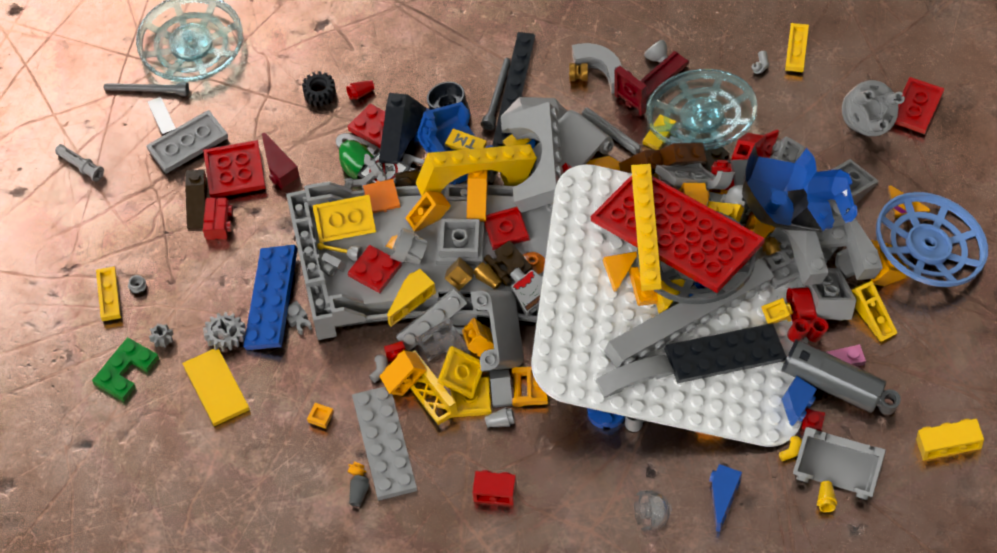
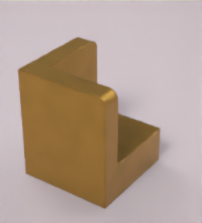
[445,257,474,291]

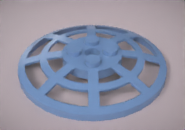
[876,192,988,287]

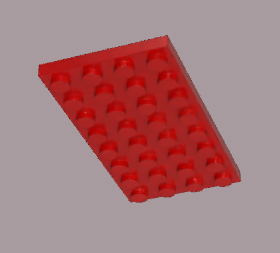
[590,175,765,293]

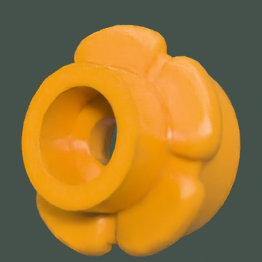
[347,461,367,476]

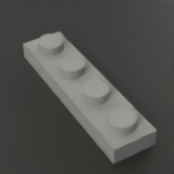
[396,287,468,351]

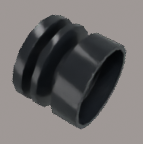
[427,81,471,116]

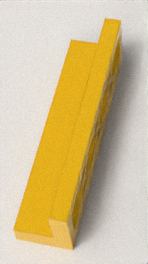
[410,350,458,425]

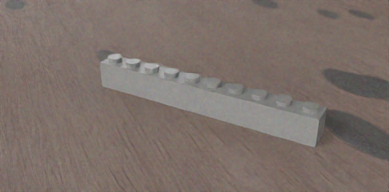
[604,258,775,368]

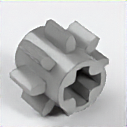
[149,323,174,348]

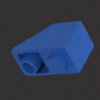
[782,376,817,426]

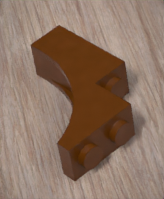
[619,143,707,174]

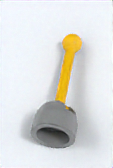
[317,242,363,261]

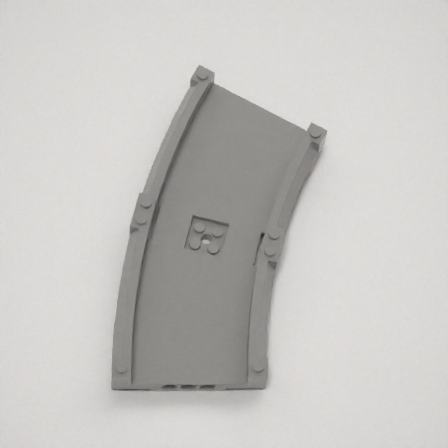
[286,181,552,340]

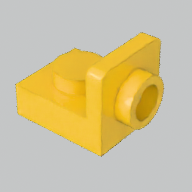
[761,298,793,324]

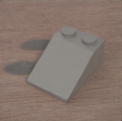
[832,159,879,205]
[805,268,856,321]

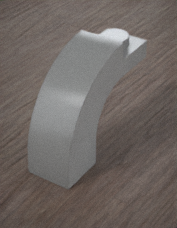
[572,43,622,94]

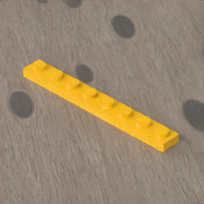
[631,164,661,291]

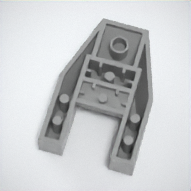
[788,199,883,286]

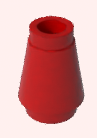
[346,80,375,100]

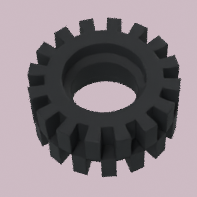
[302,71,336,106]

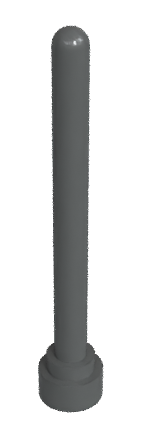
[480,58,511,130]
[103,81,189,96]

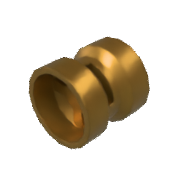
[569,63,588,81]

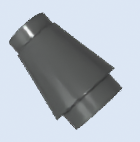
[349,475,370,507]

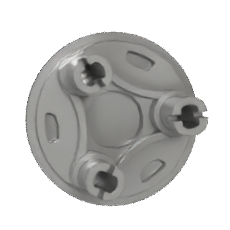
[842,80,905,136]

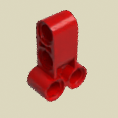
[786,287,828,342]

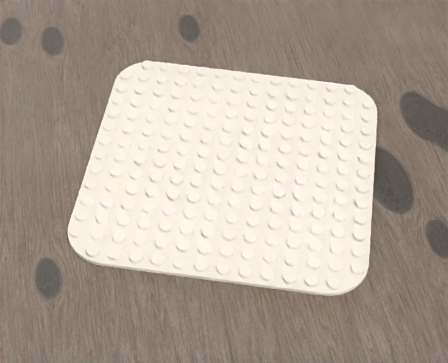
[531,164,808,447]

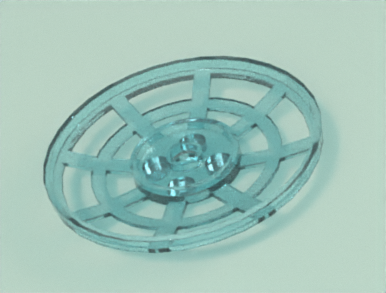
[136,0,243,82]
[646,69,757,150]

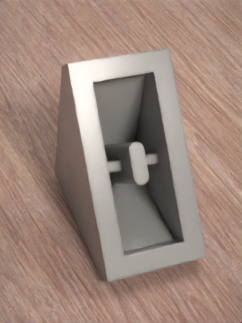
[489,369,512,408]

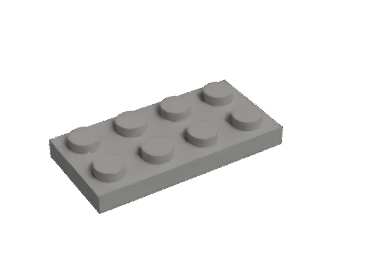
[146,110,229,174]

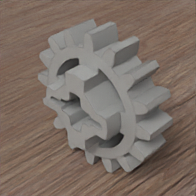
[203,312,246,351]

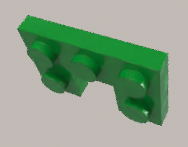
[92,337,159,401]

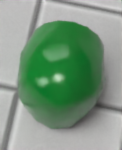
[339,140,374,179]

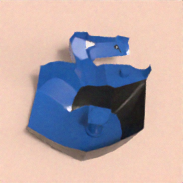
[742,143,857,232]

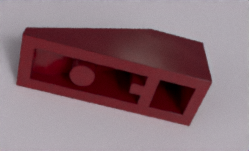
[262,132,300,189]

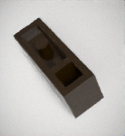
[185,169,208,229]

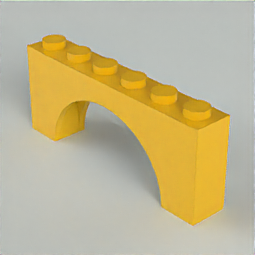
[416,144,537,197]

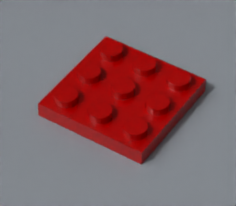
[203,140,266,198]

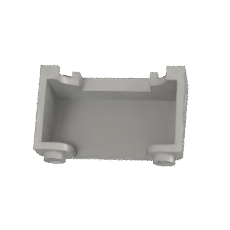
[532,110,614,173]
[470,290,524,372]
[793,427,886,500]

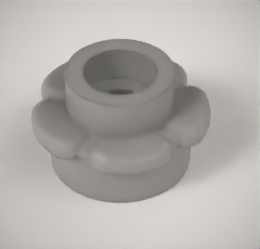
[128,275,146,293]

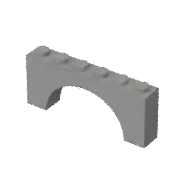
[508,102,564,213]

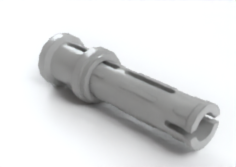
[55,144,104,182]

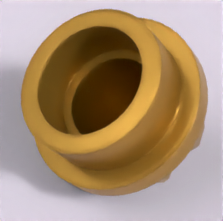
[762,237,781,256]

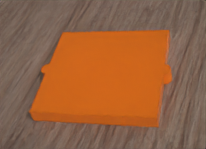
[363,179,400,213]

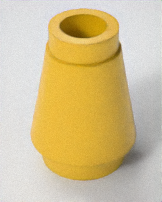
[817,481,837,512]

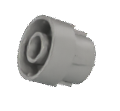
[390,228,427,265]

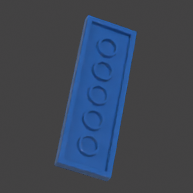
[243,245,298,350]

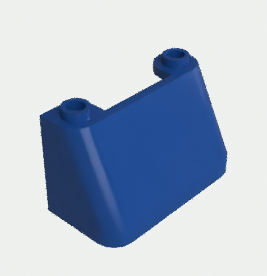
[417,102,493,185]

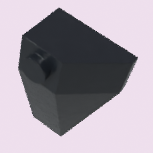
[379,93,426,164]

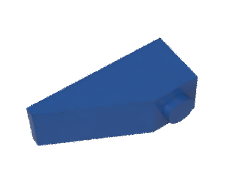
[709,464,742,532]

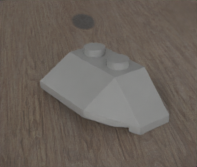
[501,97,567,133]

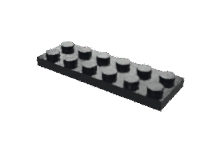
[664,323,787,384]

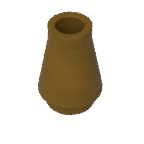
[473,262,502,290]

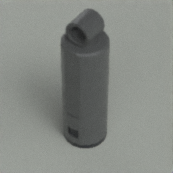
[781,339,901,415]

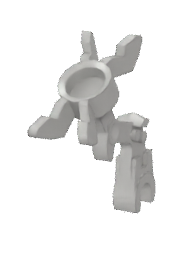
[344,154,389,192]

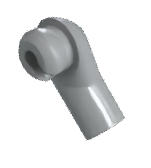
[752,51,769,74]
[369,355,388,383]

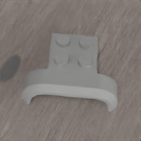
[655,163,735,189]

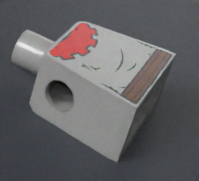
[510,268,543,318]

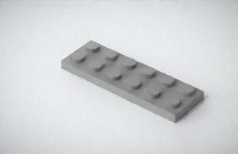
[352,387,417,501]

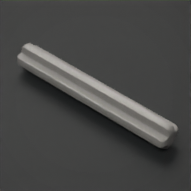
[582,107,641,154]

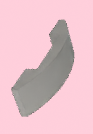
[595,355,674,398]

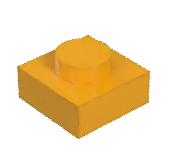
[307,403,334,429]

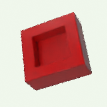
[384,341,405,362]
[801,408,825,431]

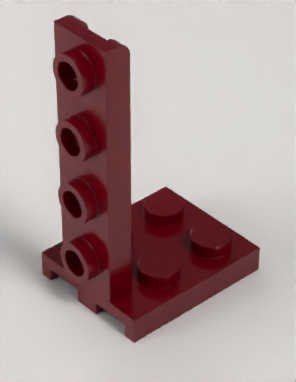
[614,51,689,116]

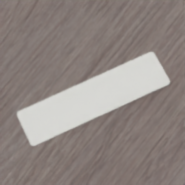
[148,97,176,134]

